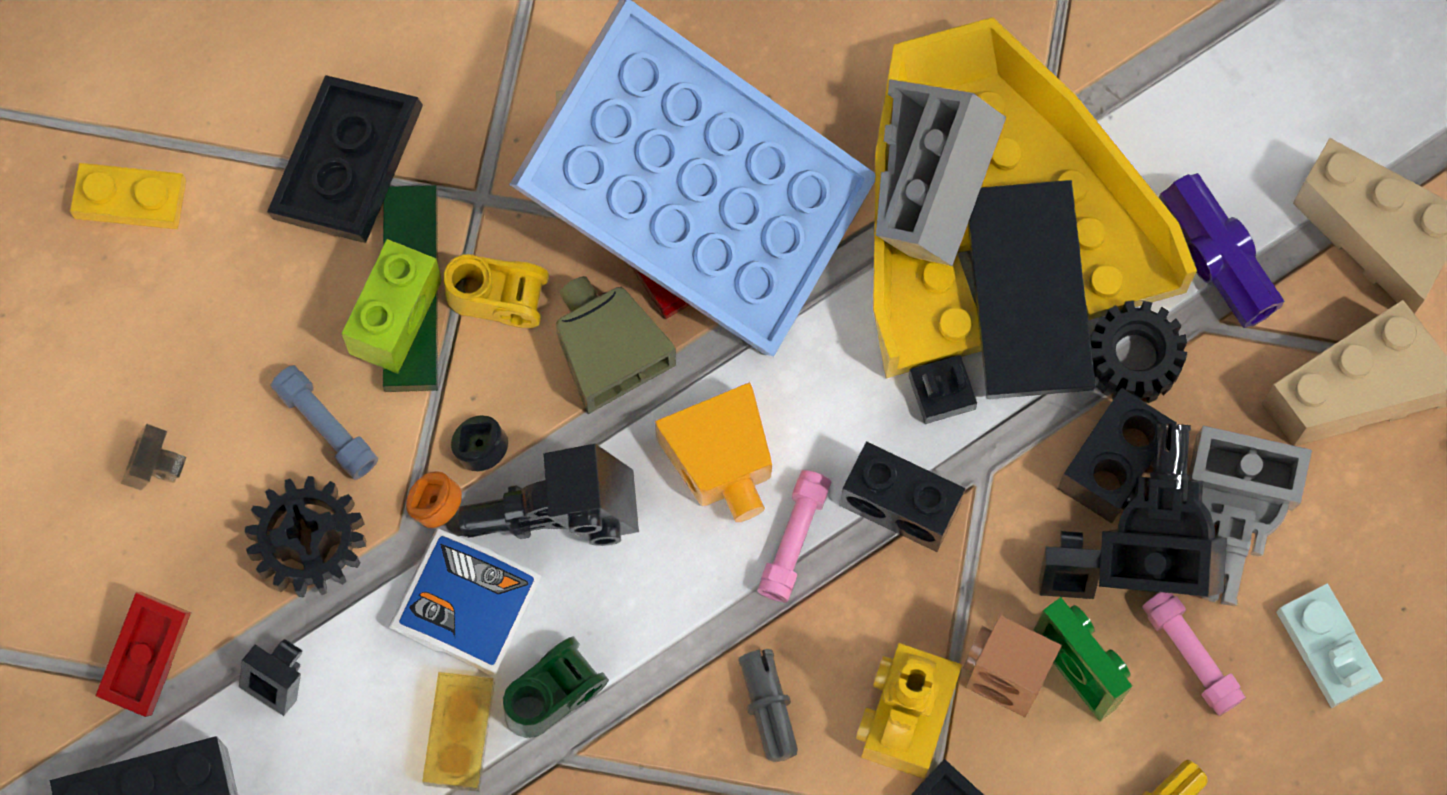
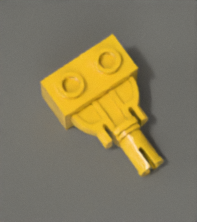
[855,643,962,779]

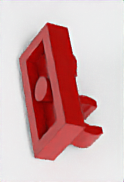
[95,592,192,717]

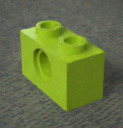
[341,239,442,374]

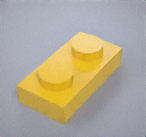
[70,163,186,230]

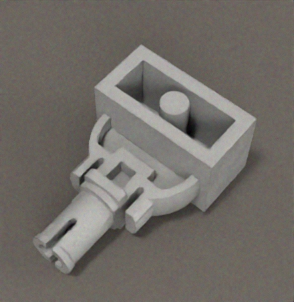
[1189,426,1312,606]

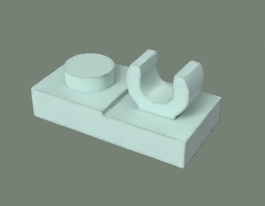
[1276,583,1383,708]

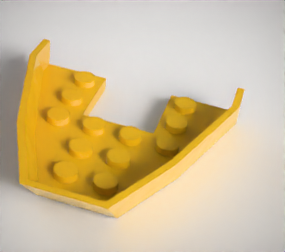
[873,17,1197,379]

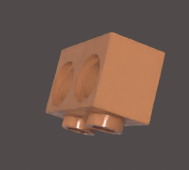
[963,615,1062,717]

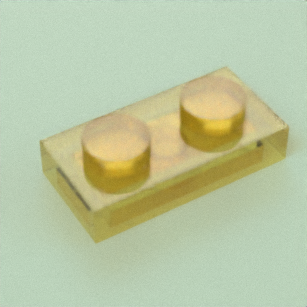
[422,672,495,792]

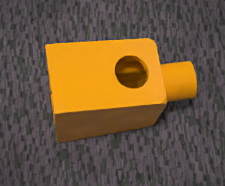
[655,382,772,522]

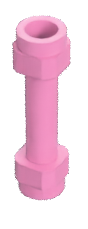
[757,470,832,603]
[1142,592,1246,716]

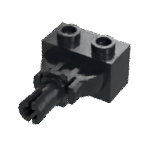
[1099,423,1227,597]
[458,443,639,546]

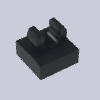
[908,355,977,424]
[1039,531,1101,599]
[239,639,303,716]

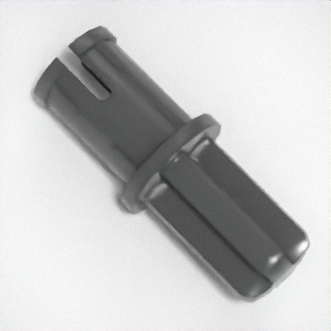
[738,649,798,762]

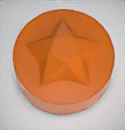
[406,471,462,528]

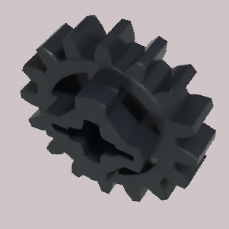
[245,476,367,598]

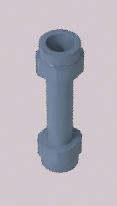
[271,365,378,480]

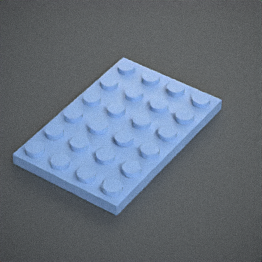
[509,0,875,356]

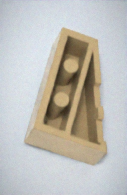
[1293,138,1447,314]
[1262,300,1447,446]

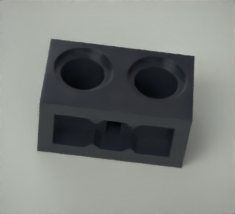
[1057,388,1177,523]
[840,441,966,552]

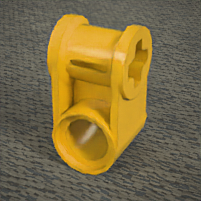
[444,254,549,328]

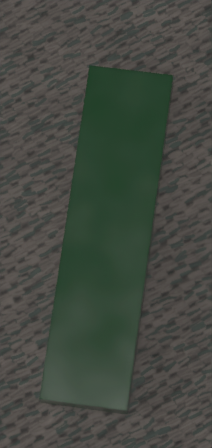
[383,185,438,392]

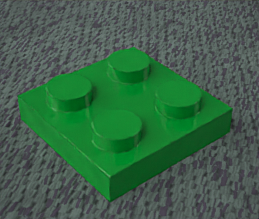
[1033,597,1133,721]

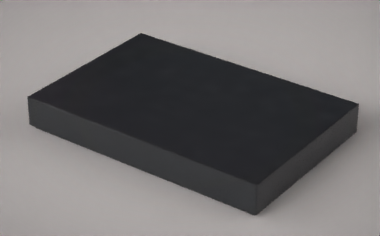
[267,75,423,243]

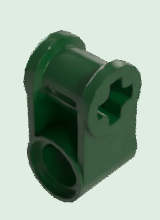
[503,636,609,738]

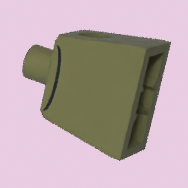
[556,276,676,414]

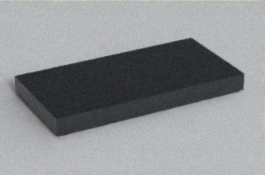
[968,180,1096,399]

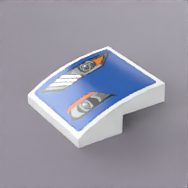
[389,529,542,675]

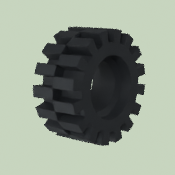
[1090,300,1187,403]

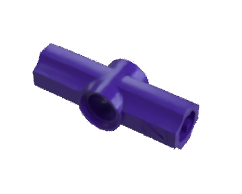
[1159,173,1285,329]

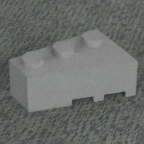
[876,79,1006,266]

